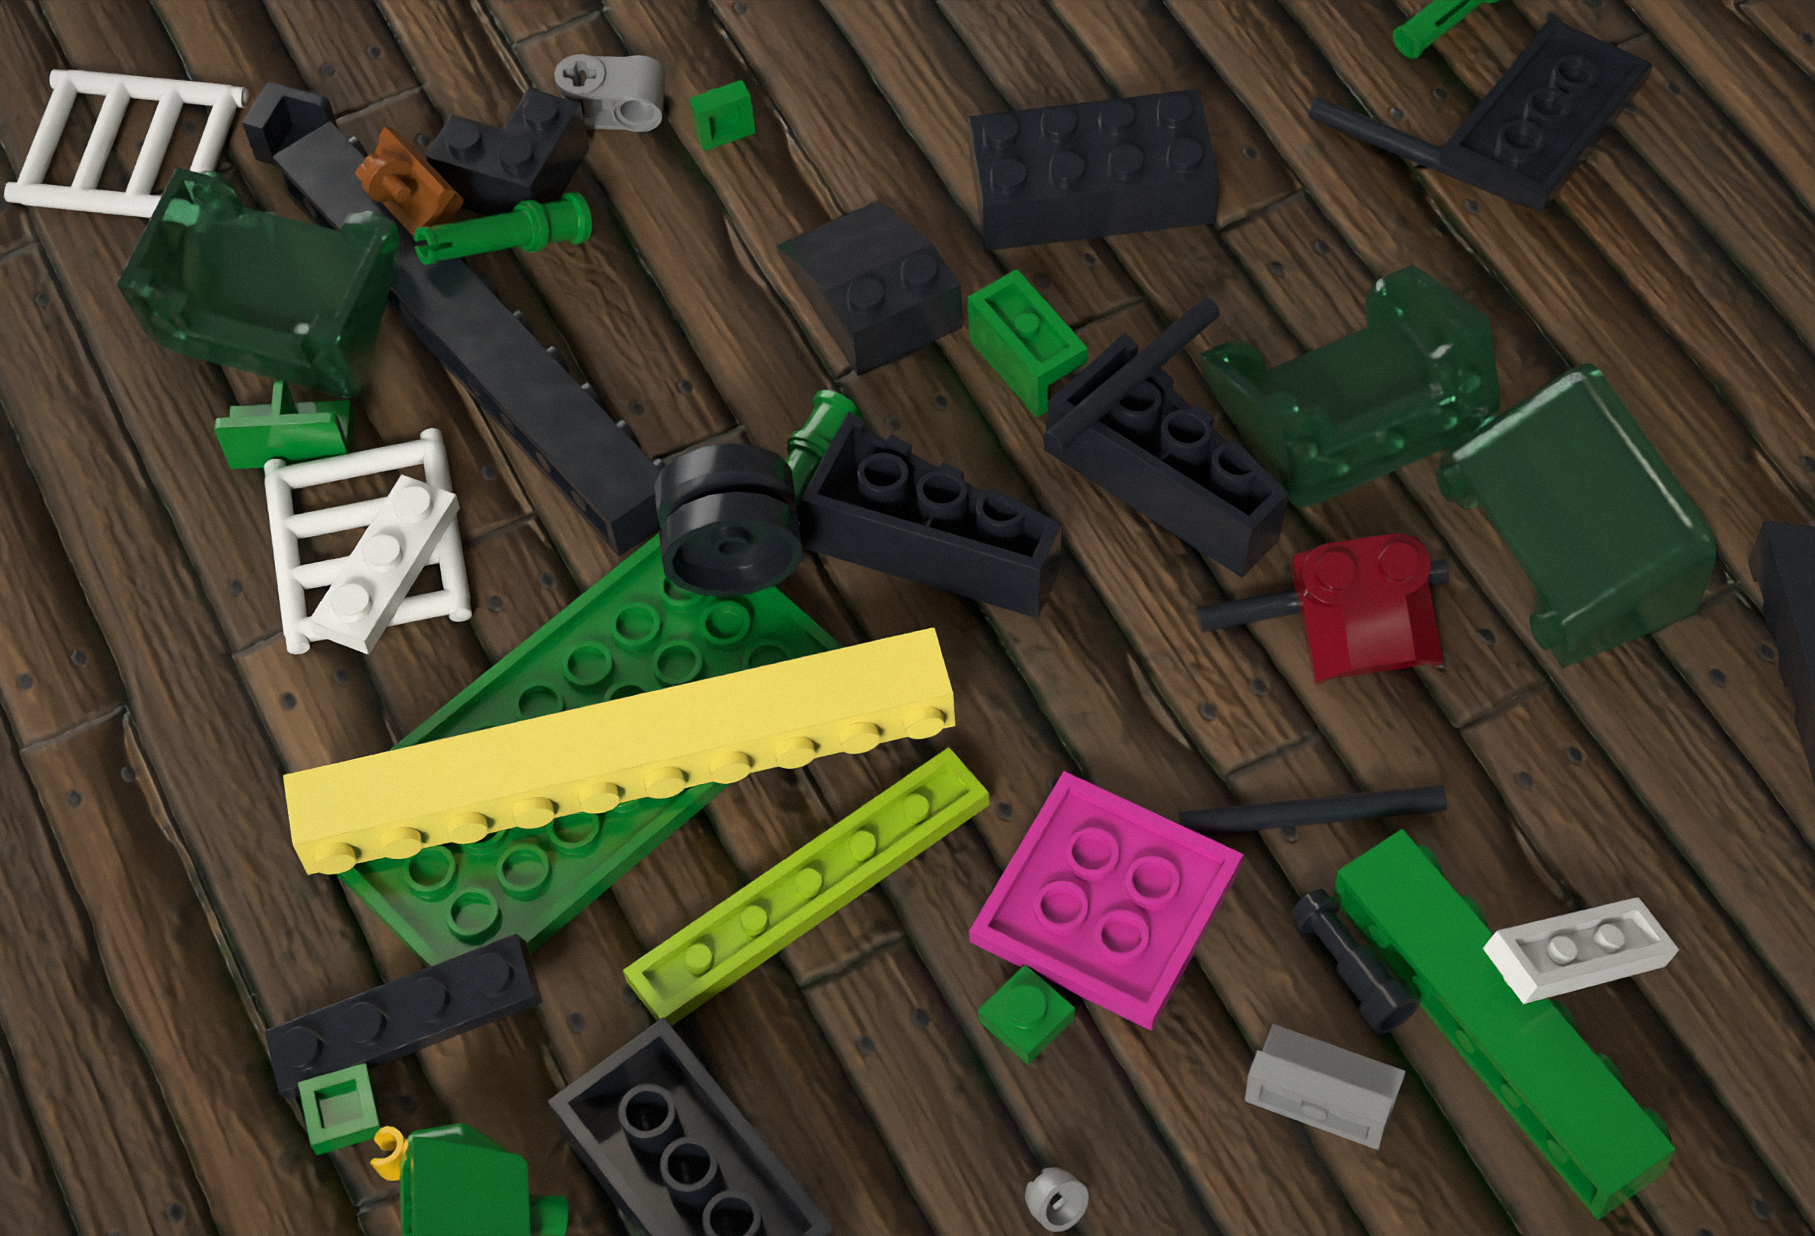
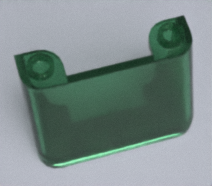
[116,167,401,398]
[1200,264,1500,507]
[1435,363,1716,669]

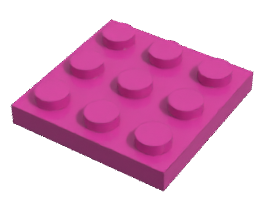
[969,771,1244,1031]

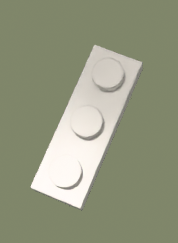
[309,475,460,655]
[1483,897,1679,1004]

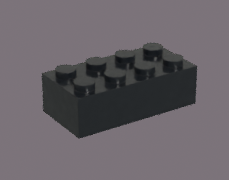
[968,89,1219,251]
[548,1017,836,1236]

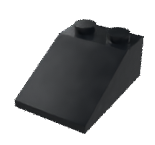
[777,200,963,376]

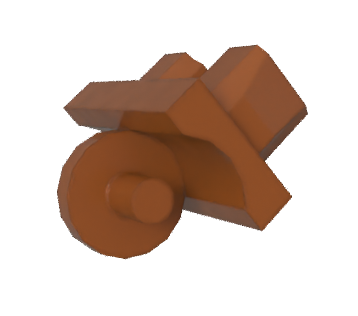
[355,126,463,236]

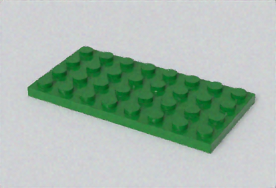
[336,533,844,968]

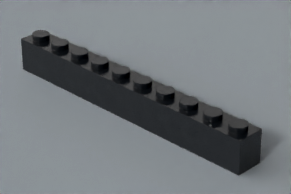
[273,121,666,557]

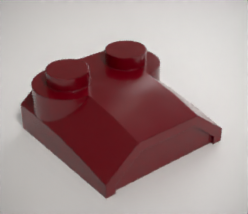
[1290,533,1443,685]

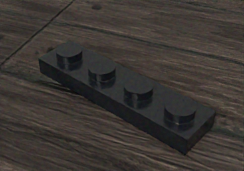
[264,933,543,1100]

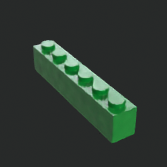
[1333,829,1676,1221]

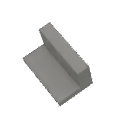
[1245,1024,1405,1150]

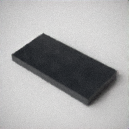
[1439,18,1653,213]

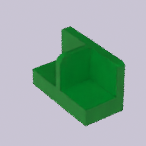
[967,269,1088,418]
[214,380,355,469]

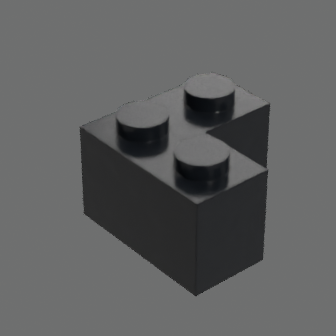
[426,88,590,216]

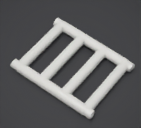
[4,69,249,222]
[264,428,472,654]

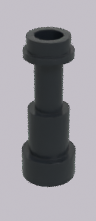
[1292,889,1421,1035]

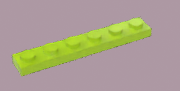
[623,747,990,1026]

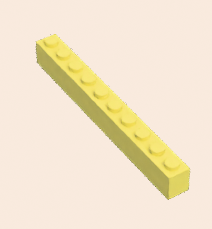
[283,627,955,875]

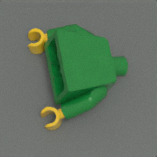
[370,1123,568,1236]

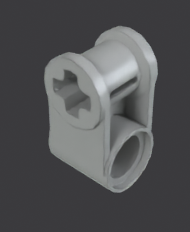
[554,54,666,132]

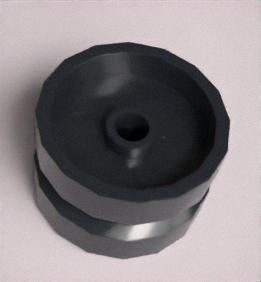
[654,443,803,597]

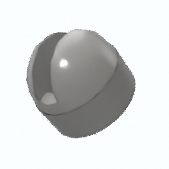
[1025,1167,1089,1232]

